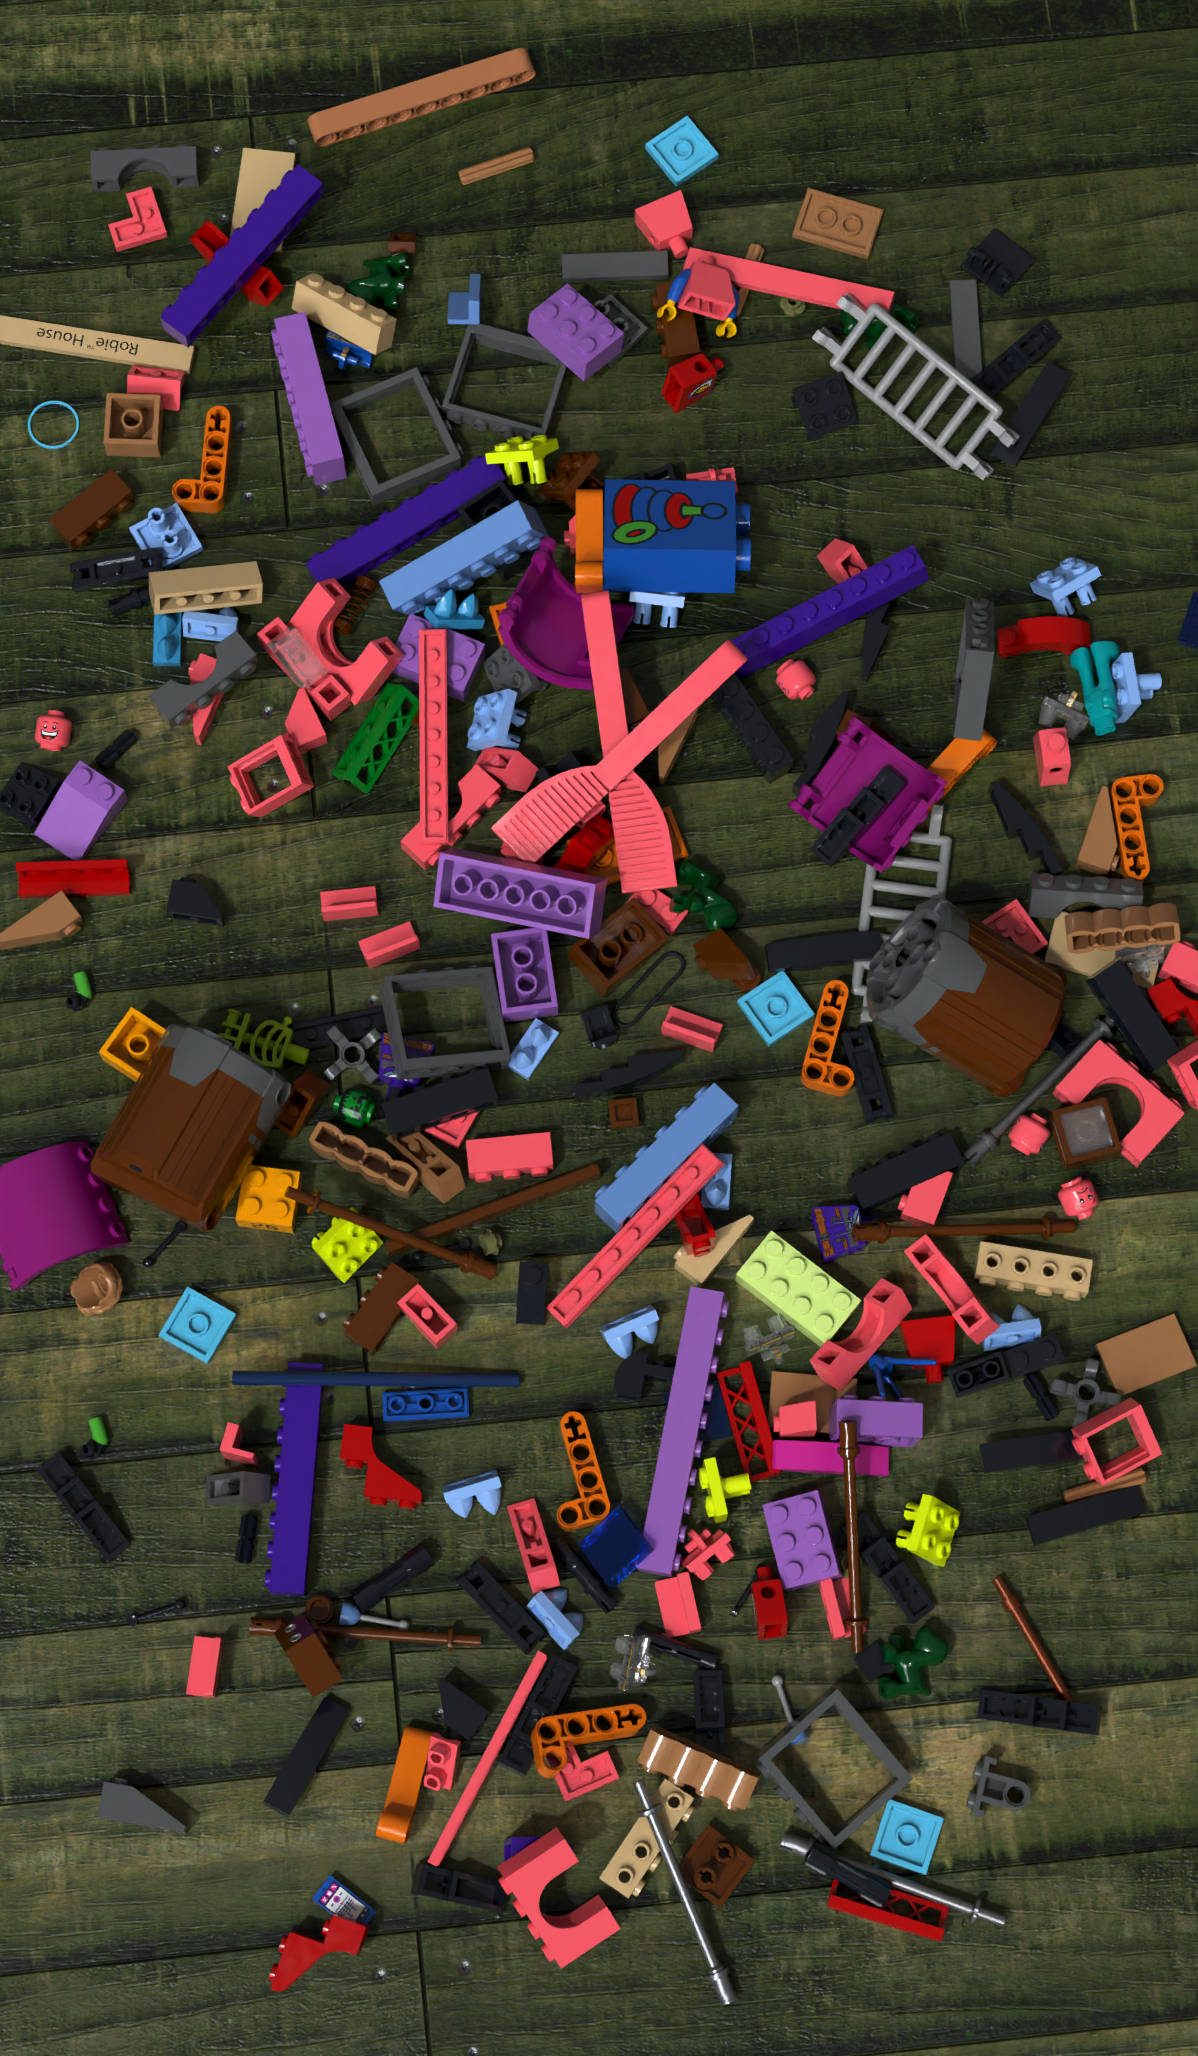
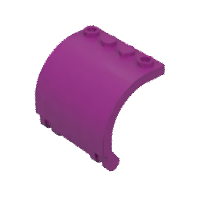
[498,537,636,690]
[787,716,948,873]
[0,1141,129,1291]

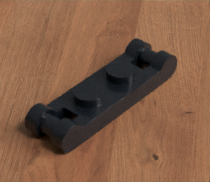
[70,548,166,592]
[839,1023,894,1125]
[455,1560,547,1656]

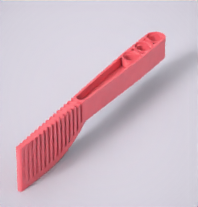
[581,590,677,894]
[491,639,748,864]

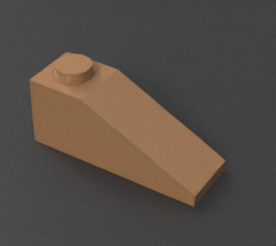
[657,694,699,786]
[1074,785,1119,877]
[0,891,84,950]
[386,1132,466,1204]

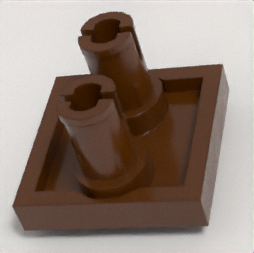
[537,452,604,514]
[679,1824,755,1909]

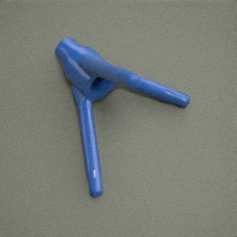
[868,1352,937,1399]

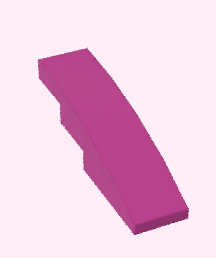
[772,1440,889,1477]

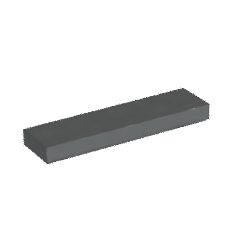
[562,251,669,283]
[949,279,982,380]

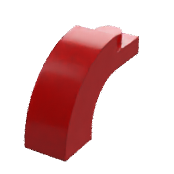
[997,616,1091,658]

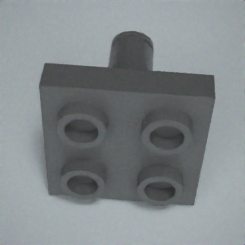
[593,294,648,367]
[483,644,547,707]

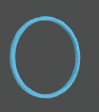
[28,401,79,449]

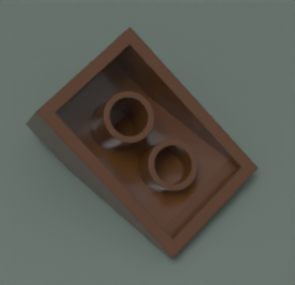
[568,898,670,998]

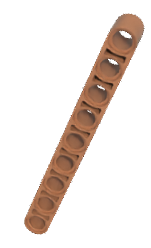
[307,48,536,147]

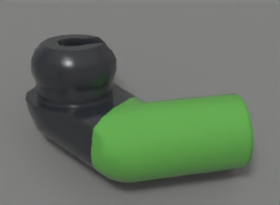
[66,971,93,1012]
[81,1417,108,1459]

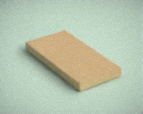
[230,148,296,253]
[1044,911,1163,991]

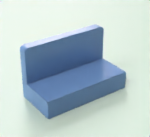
[447,274,481,324]

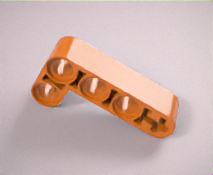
[172,406,233,513]
[575,489,604,593]
[927,728,998,812]
[1109,774,1164,884]
[801,980,854,1096]
[557,1411,610,1531]
[531,1704,646,1778]
[376,1725,434,1845]

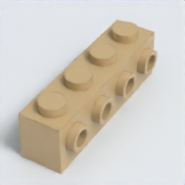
[292,273,397,355]
[149,561,263,615]
[973,1241,1093,1301]
[599,1779,695,1899]

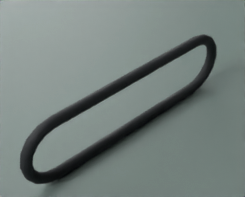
[612,951,685,1028]

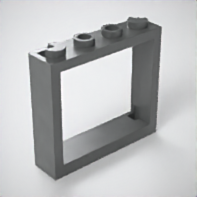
[442,324,569,440]
[330,367,464,506]
[954,597,994,741]
[379,965,511,1080]
[754,1687,913,1849]

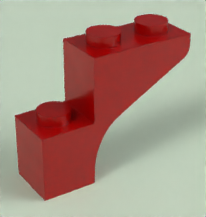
[189,220,284,307]
[552,815,615,874]
[1146,978,1198,1040]
[674,1193,716,1257]
[340,1424,423,1510]
[269,1913,370,1992]

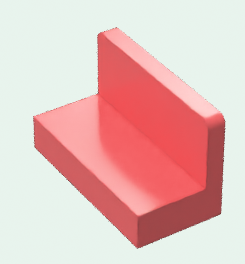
[127,365,185,411]
[320,886,379,921]
[358,921,420,969]
[661,1006,723,1053]
[219,1422,259,1467]
[655,1572,702,1638]
[818,1578,866,1641]
[186,1636,224,1698]

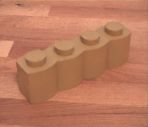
[1064,903,1180,954]
[309,1122,419,1198]
[637,1725,761,1811]

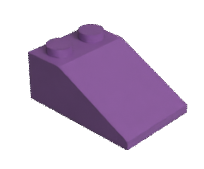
[34,760,128,861]

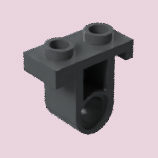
[966,1756,1031,1818]

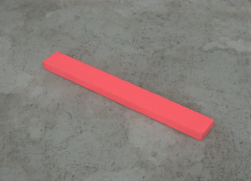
[683,247,895,317]
[419,629,448,845]
[546,1144,724,1328]
[427,1651,548,1868]

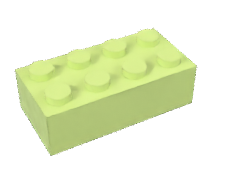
[735,1230,861,1347]

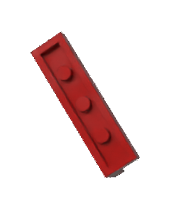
[16,859,131,898]
[716,1361,781,1483]
[826,1879,949,1942]

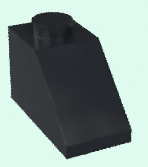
[166,877,224,927]
[516,1262,549,1326]
[438,1678,490,1742]

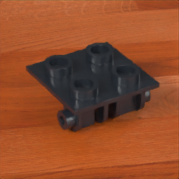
[961,228,1035,298]
[791,371,858,440]
[0,762,61,830]

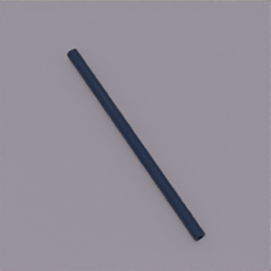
[232,1371,519,1387]

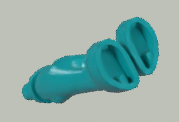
[1069,641,1120,736]

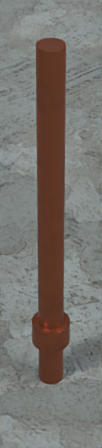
[992,1576,1083,1734]

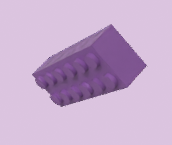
[271,312,347,486]
[433,848,607,939]

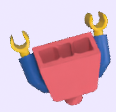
[657,256,739,338]

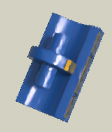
[325,331,373,370]

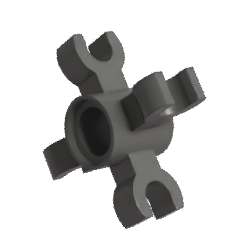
[324,1025,382,1083]
[1050,1358,1121,1428]

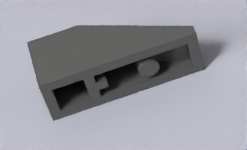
[97,1778,188,1833]

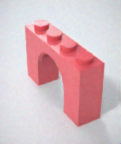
[286,578,404,705]
[1053,1040,1185,1167]
[497,1827,621,1969]

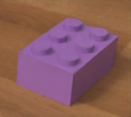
[527,283,624,381]
[391,613,486,702]
[491,928,558,1022]
[828,1395,923,1447]
[762,1490,844,1591]

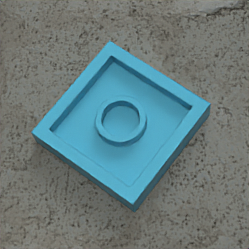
[645,116,719,187]
[737,972,815,1047]
[158,1287,237,1364]
[869,1799,944,1875]

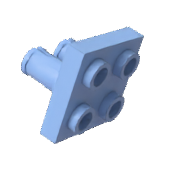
[129,503,203,570]
[1030,557,1101,617]
[629,592,687,628]
[1110,652,1162,723]
[467,688,526,751]

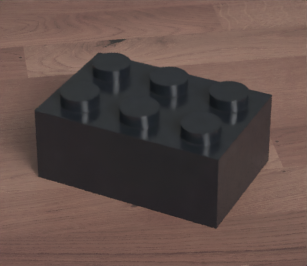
[456,479,540,582]

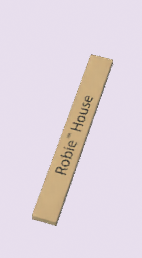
[0,315,195,374]

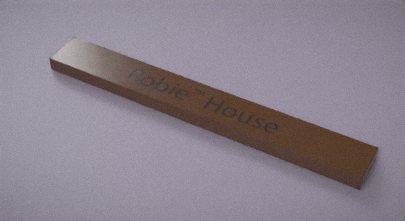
[385,1164,601,1258]

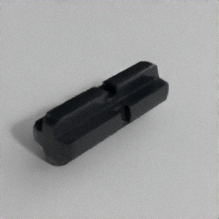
[95,729,137,770]
[1023,1373,1060,1421]
[235,1514,258,1564]

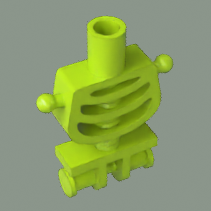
[218,1009,310,1071]

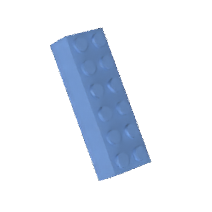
[379,500,549,616]
[595,1083,738,1234]

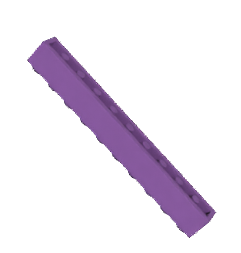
[637,1286,729,1577]

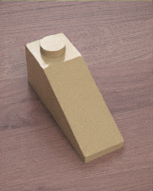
[674,1215,754,1288]

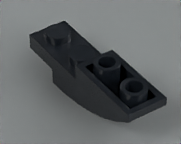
[947,1333,1066,1398]

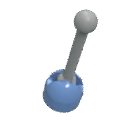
[339,1601,409,1630]
[772,1675,809,1746]

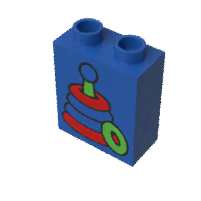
[603,479,751,593]

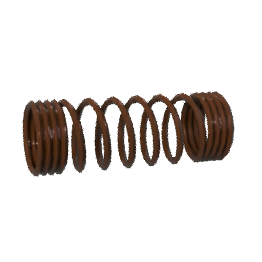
[333,575,377,636]

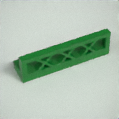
[332,683,419,794]

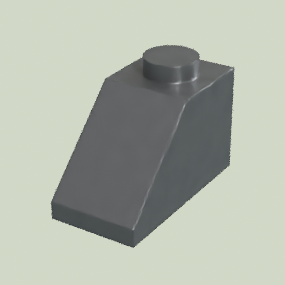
[206,1471,271,1506]

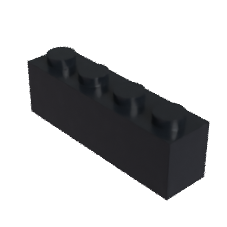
[710,673,794,784]
[1085,959,1180,1073]
[381,1067,499,1141]
[847,1132,964,1215]

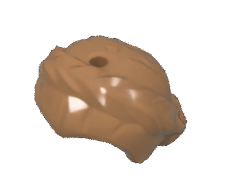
[70,1262,123,1317]

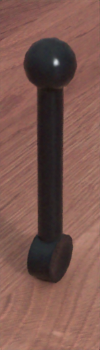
[143,1221,187,1268]
[413,1238,470,1262]
[730,1564,766,1617]
[127,1599,185,1626]

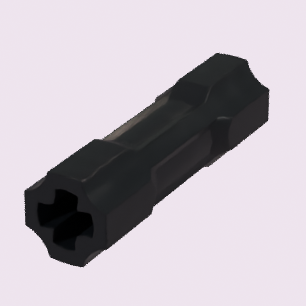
[349,1543,435,1614]
[802,1841,892,1908]

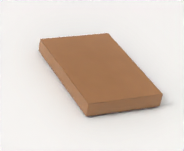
[792,188,884,260]
[1095,1314,1197,1397]
[768,1371,857,1434]

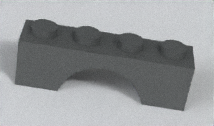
[90,144,199,192]
[149,631,258,729]
[1027,873,1143,918]

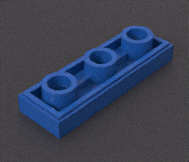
[382,1388,469,1422]

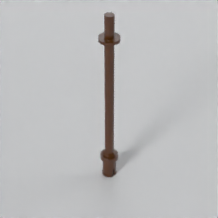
[284,1186,498,1281]
[852,1216,1075,1244]
[837,1420,869,1652]
[249,1616,481,1652]

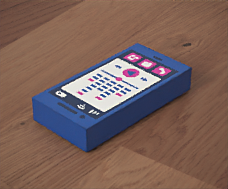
[312,1875,377,1924]

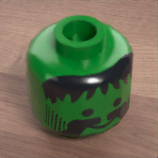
[333,1088,376,1128]

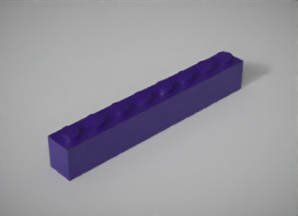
[161,165,324,348]
[306,456,507,587]
[731,545,929,680]
[265,1362,325,1597]

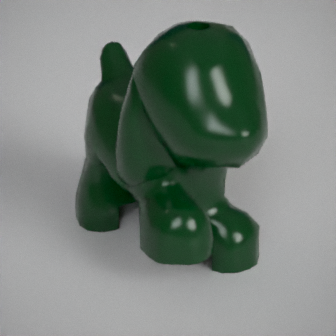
[345,252,411,311]
[840,301,920,351]
[669,858,739,932]
[878,1625,949,1699]

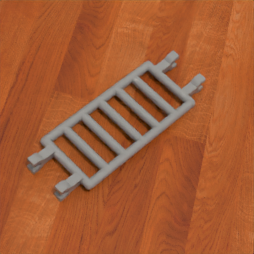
[812,293,1020,481]
[851,804,952,1026]

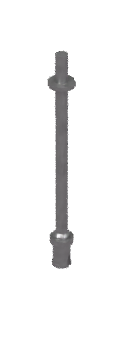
[961,1016,1114,1167]
[633,1779,738,2006]
[779,1830,1007,1927]

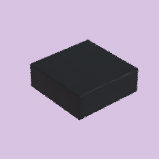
[853,1642,894,1683]

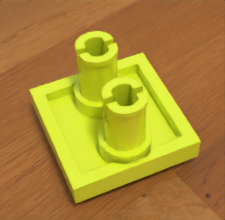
[485,435,559,486]
[312,1207,383,1283]
[698,1457,751,1524]
[896,1494,960,1567]

